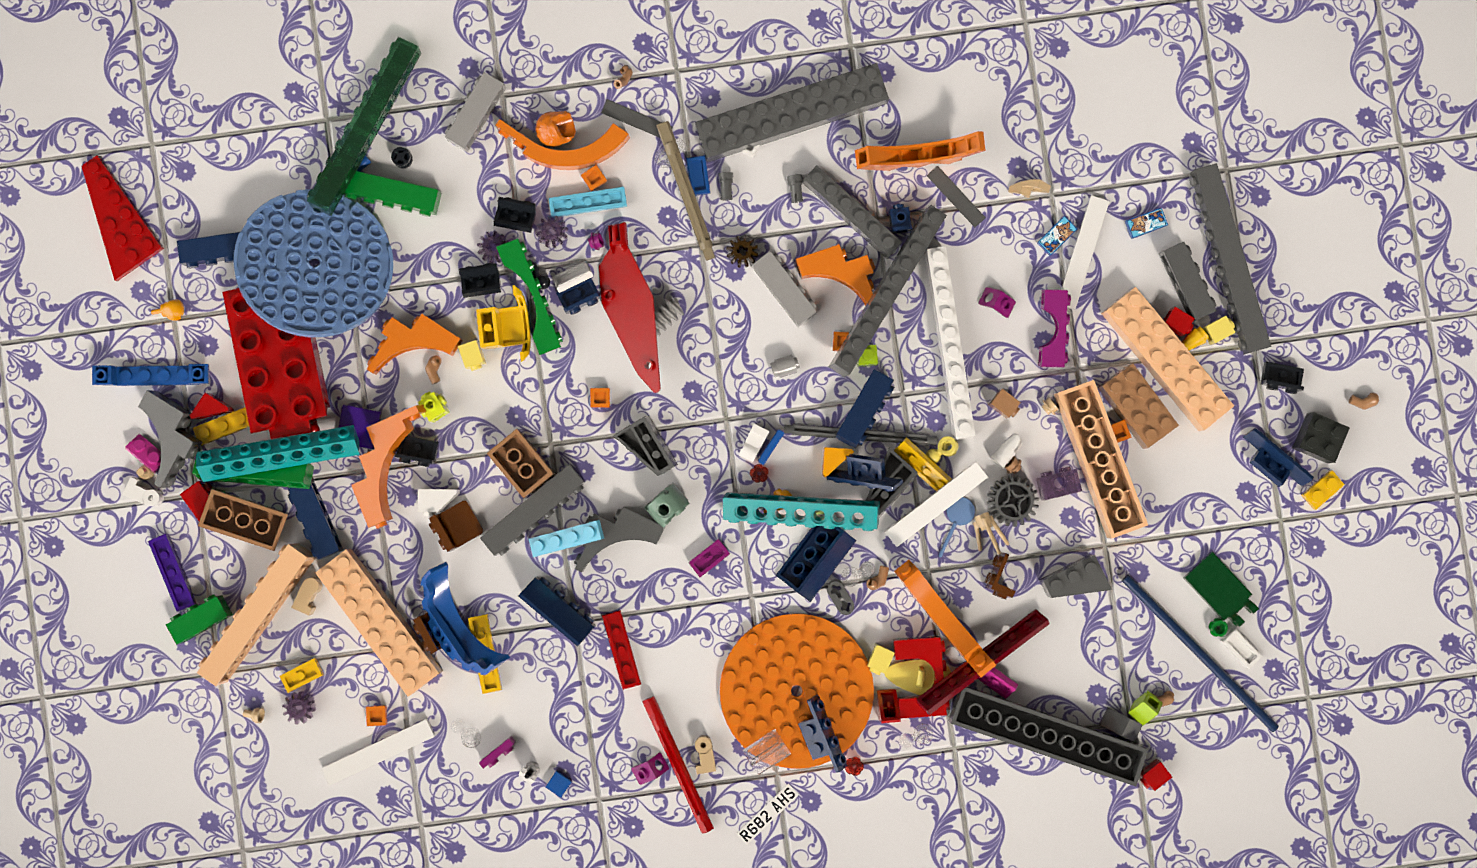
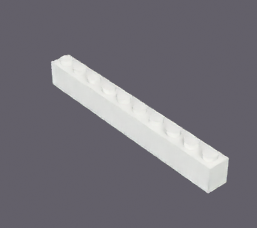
[924,246,975,440]

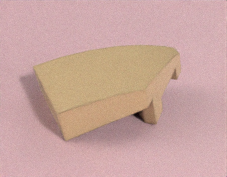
[1008,179,1051,198]

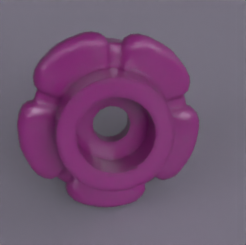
[588,232,604,250]

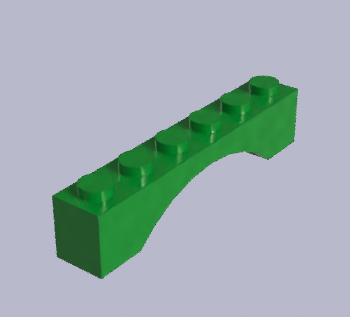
[496,239,563,355]

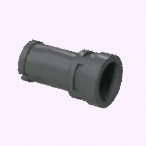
[718,172,733,201]
[787,174,803,203]

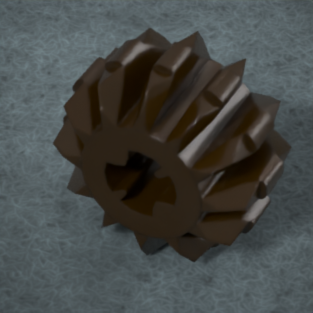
[726,235,758,268]

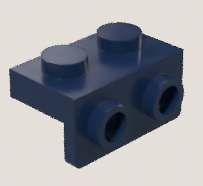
[556,278,601,315]

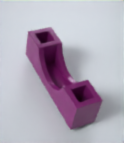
[1038,290,1071,367]

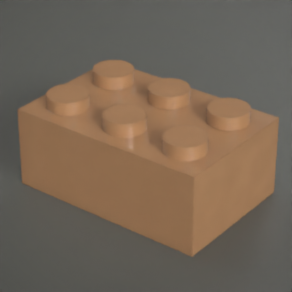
[487,429,555,498]

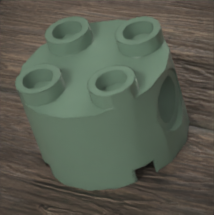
[644,483,690,528]

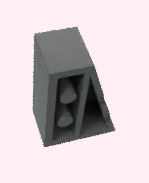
[612,416,678,476]
[866,447,918,518]
[1039,554,1112,598]

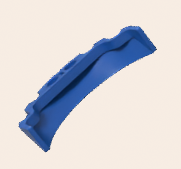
[421,562,511,675]

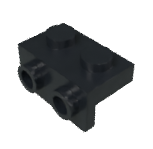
[493,197,536,233]
[459,263,501,298]
[1260,362,1304,394]
[394,436,439,467]

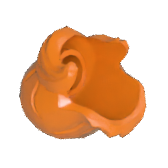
[535,111,576,147]

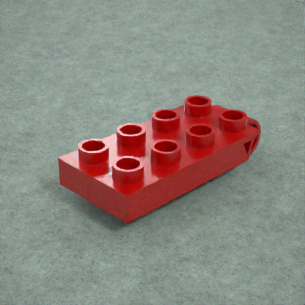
[222,288,330,439]

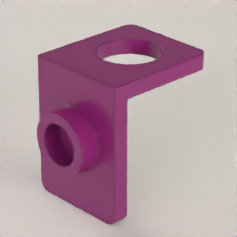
[978,287,1016,318]
[631,753,669,785]

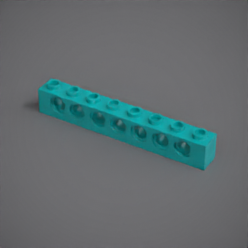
[196,425,360,482]
[723,492,880,531]

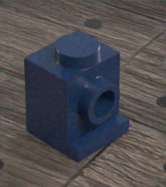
[889,204,912,234]

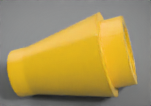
[1182,326,1209,351]

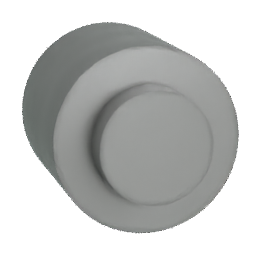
[770,354,800,378]

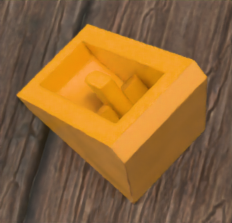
[822,447,854,478]

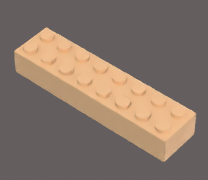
[1101,287,1234,431]
[1053,380,1148,539]
[197,543,316,686]
[315,549,443,697]

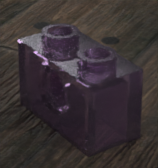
[1036,466,1082,501]

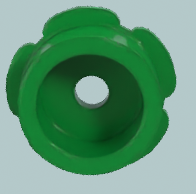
[1209,618,1228,637]

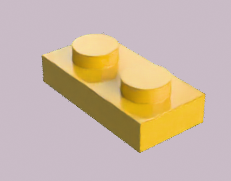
[1301,470,1345,510]
[279,658,324,693]

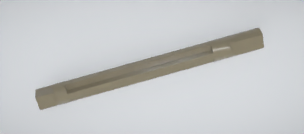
[656,121,716,261]

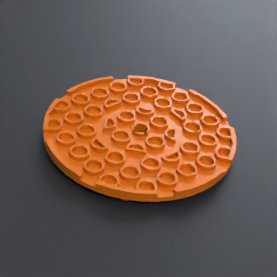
[720,613,874,769]

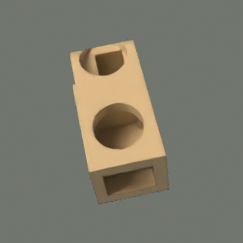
[291,577,323,615]
[695,735,716,774]

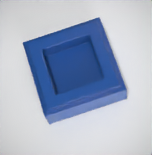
[545,770,572,798]

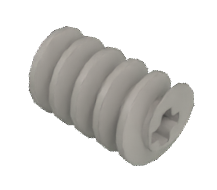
[655,295,684,336]

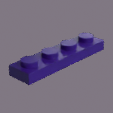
[148,533,197,612]

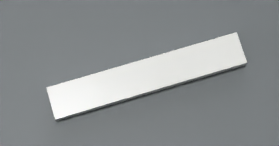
[1061,195,1110,310]
[885,461,988,547]
[321,718,435,786]

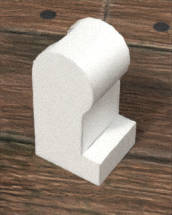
[739,424,769,463]
[122,477,164,506]

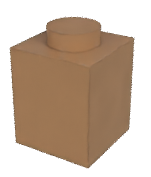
[988,389,1021,419]

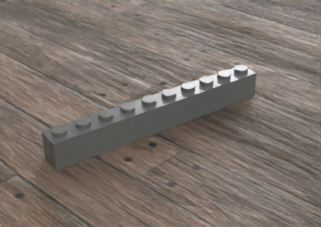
[1189,163,1272,355]
[828,205,947,377]

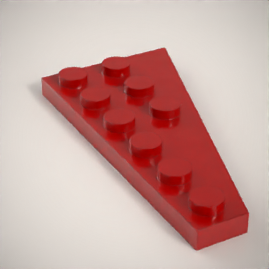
[81,155,164,281]

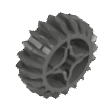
[987,475,1039,527]

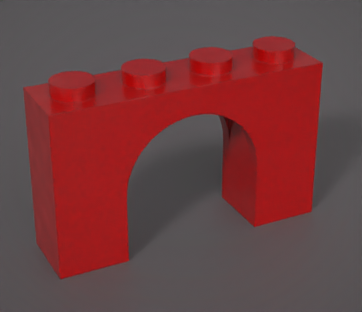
[893,636,950,719]

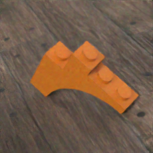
[795,244,875,306]
[367,314,463,375]

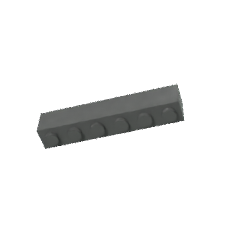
[803,165,902,259]
[480,464,585,556]

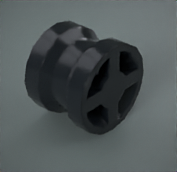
[391,147,413,169]

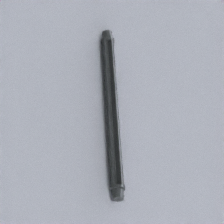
[784,424,937,446]

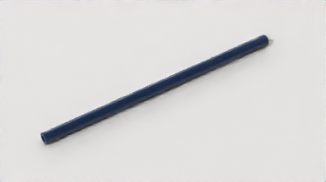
[1122,575,1279,732]

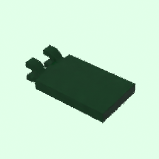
[1183,552,1259,627]

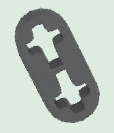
[827,581,854,615]

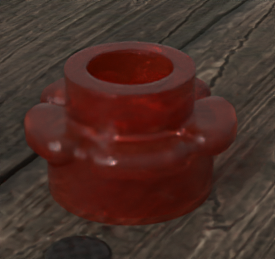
[750,464,769,483]
[845,757,864,776]

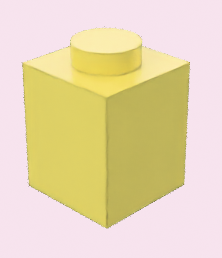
[1202,316,1235,345]
[458,340,486,371]
[867,643,895,675]

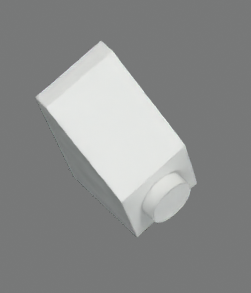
[417,489,460,516]

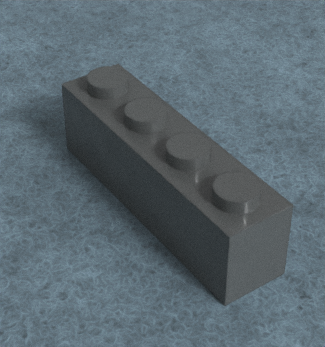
[1159,242,1217,321]

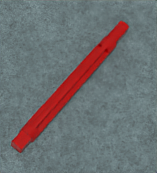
[642,696,714,834]

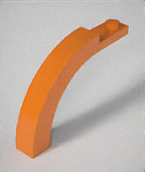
[495,119,630,170]

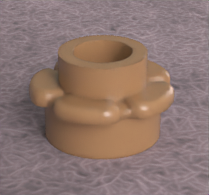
[1004,456,1022,474]

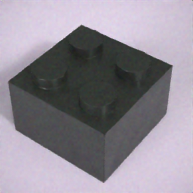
[1292,412,1350,464]

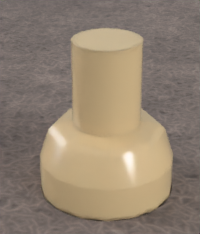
[136,465,154,480]
[243,708,265,724]

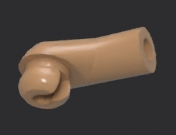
[613,65,633,89]
[425,355,442,385]
[1349,393,1379,410]
[866,566,889,590]
[1153,691,1174,707]

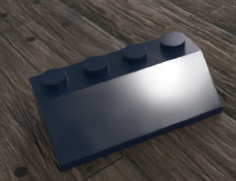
[775,514,857,602]
[518,576,596,647]

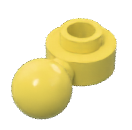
[926,436,959,463]

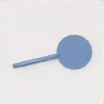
[938,497,975,557]

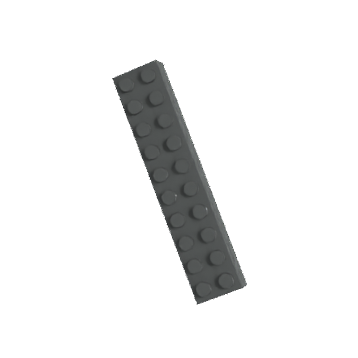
[695,63,889,163]
[948,686,1148,786]

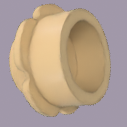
[1042,397,1059,415]

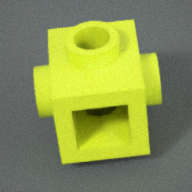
[417,391,450,423]

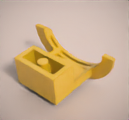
[476,285,531,362]

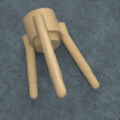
[973,512,1009,554]

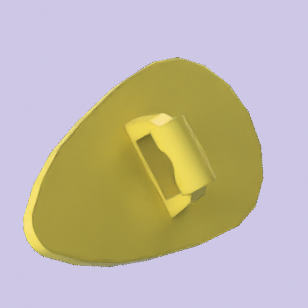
[884,659,951,695]

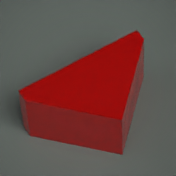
[190,392,234,420]
[877,689,901,724]

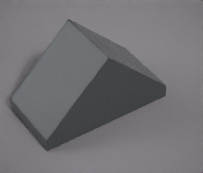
[1099,707,1143,742]

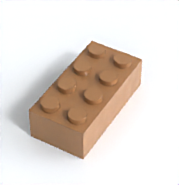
[1097,363,1179,449]
[198,488,288,551]

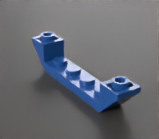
[92,364,209,386]

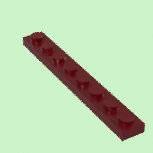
[916,609,1050,715]

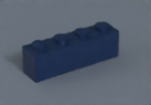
[177,232,240,269]
[836,369,895,449]
[288,480,344,560]

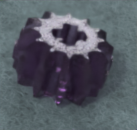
[536,215,568,248]
[477,231,509,264]
[282,691,316,724]

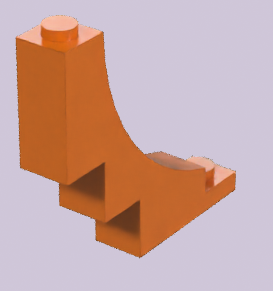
[351,405,427,529]
[894,560,996,677]

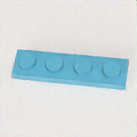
[549,187,627,218]
[529,520,604,557]

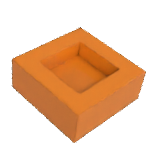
[581,165,607,192]
[832,331,849,352]
[590,388,610,408]
[1111,420,1132,443]
[366,705,388,726]

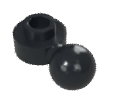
[531,260,550,290]

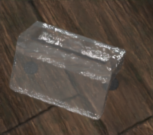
[743,729,791,775]

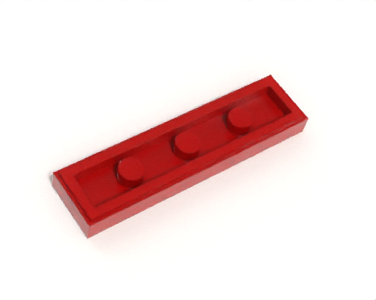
[602,610,642,690]

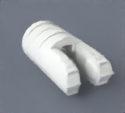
[990,434,1022,468]
[519,762,540,784]

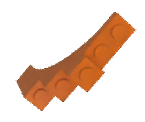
[855,131,986,171]

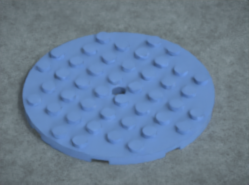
[234,189,393,337]

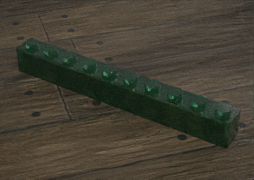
[307,37,421,216]

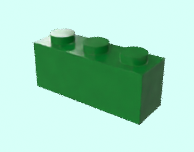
[165,594,233,645]

